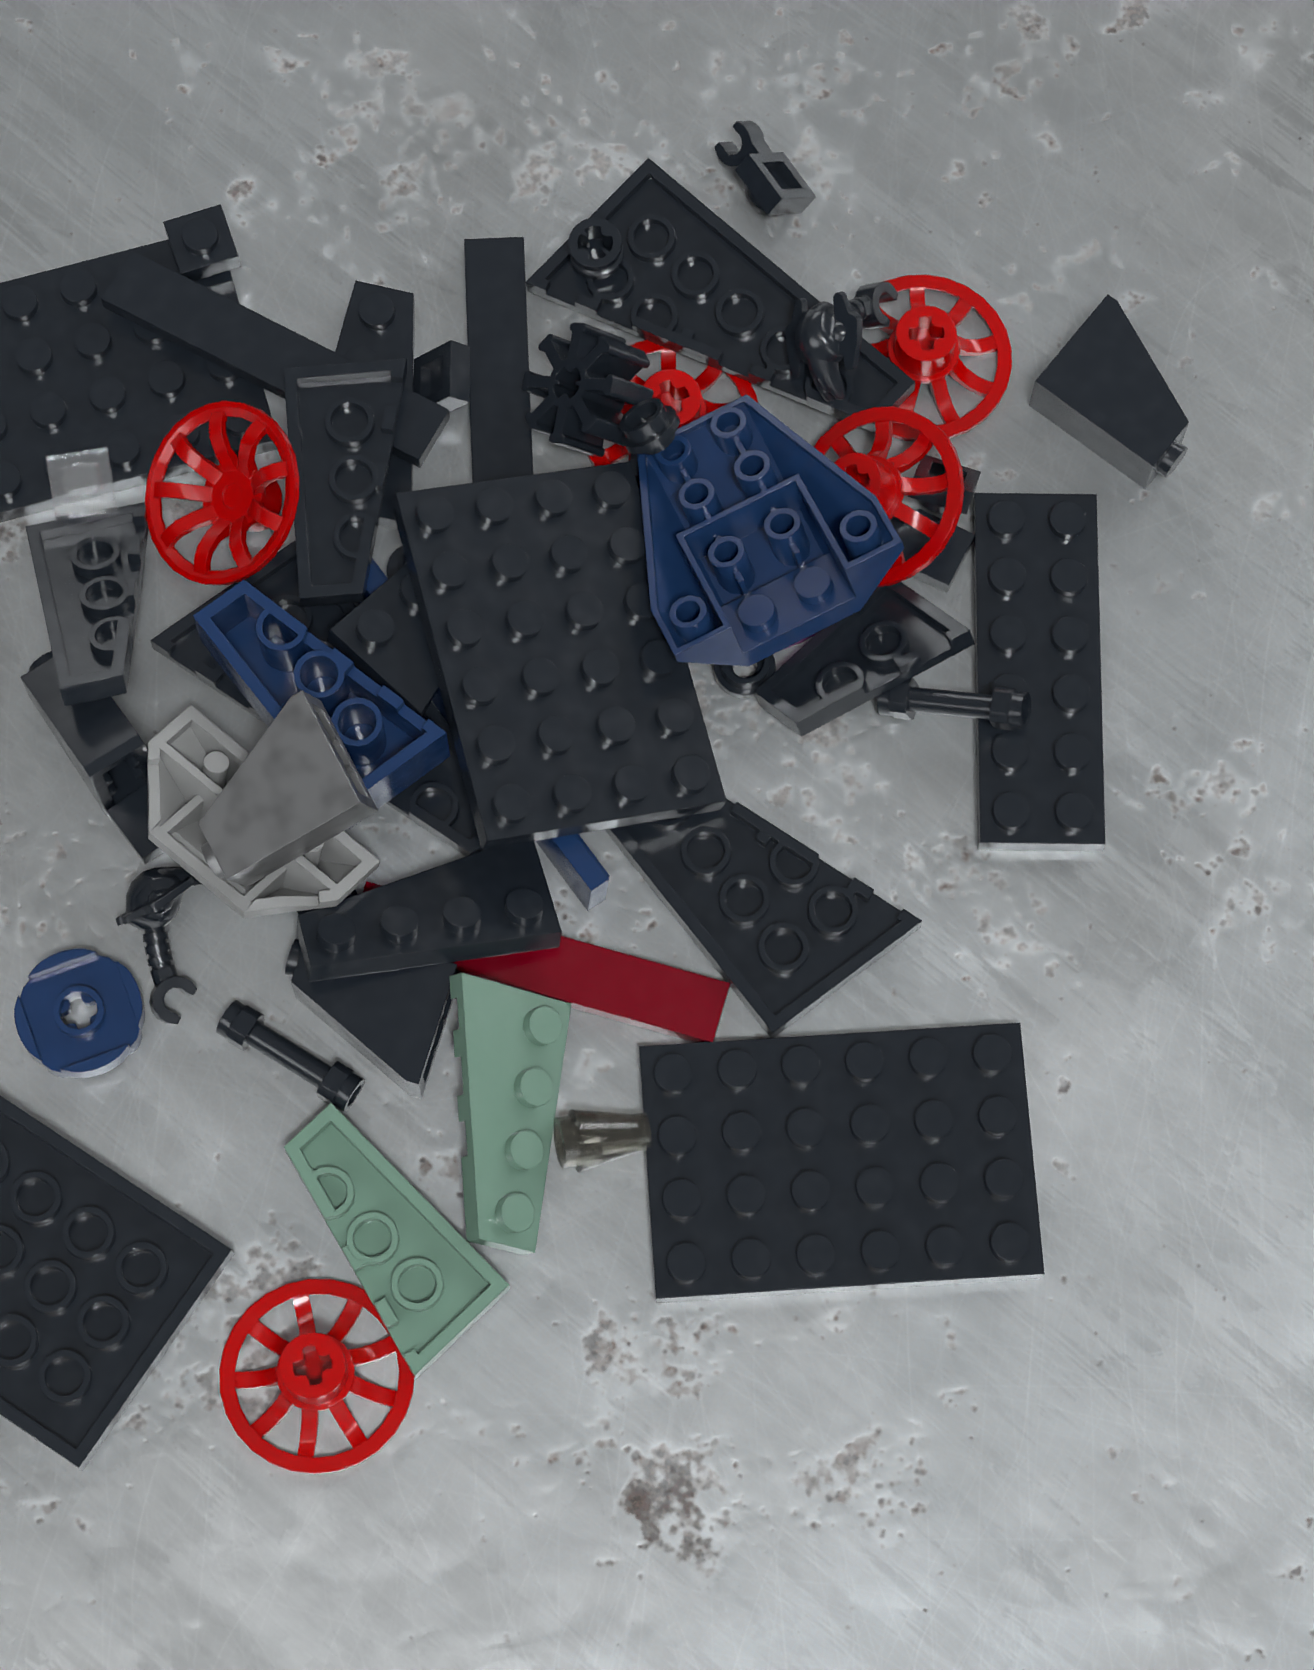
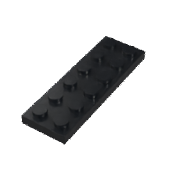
[973,493,1105,852]

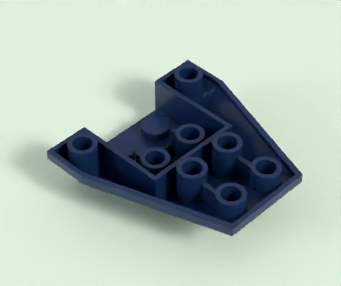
[637,394,904,667]

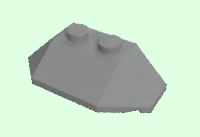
[147,705,380,918]

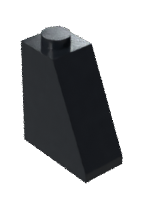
[1029,294,1189,489]
[20,651,148,816]
[285,938,458,1099]

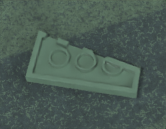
[449,973,572,1255]
[284,1103,510,1380]

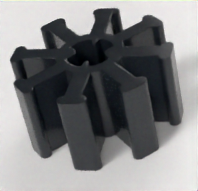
[522,322,654,457]

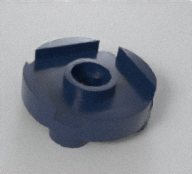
[14,949,145,1078]

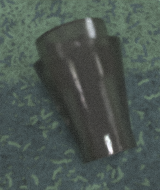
[554,1109,651,1173]

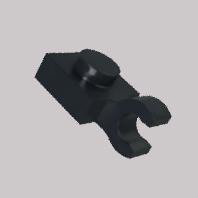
[715,121,816,215]

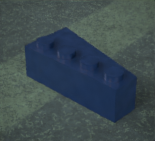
[193,580,450,830]

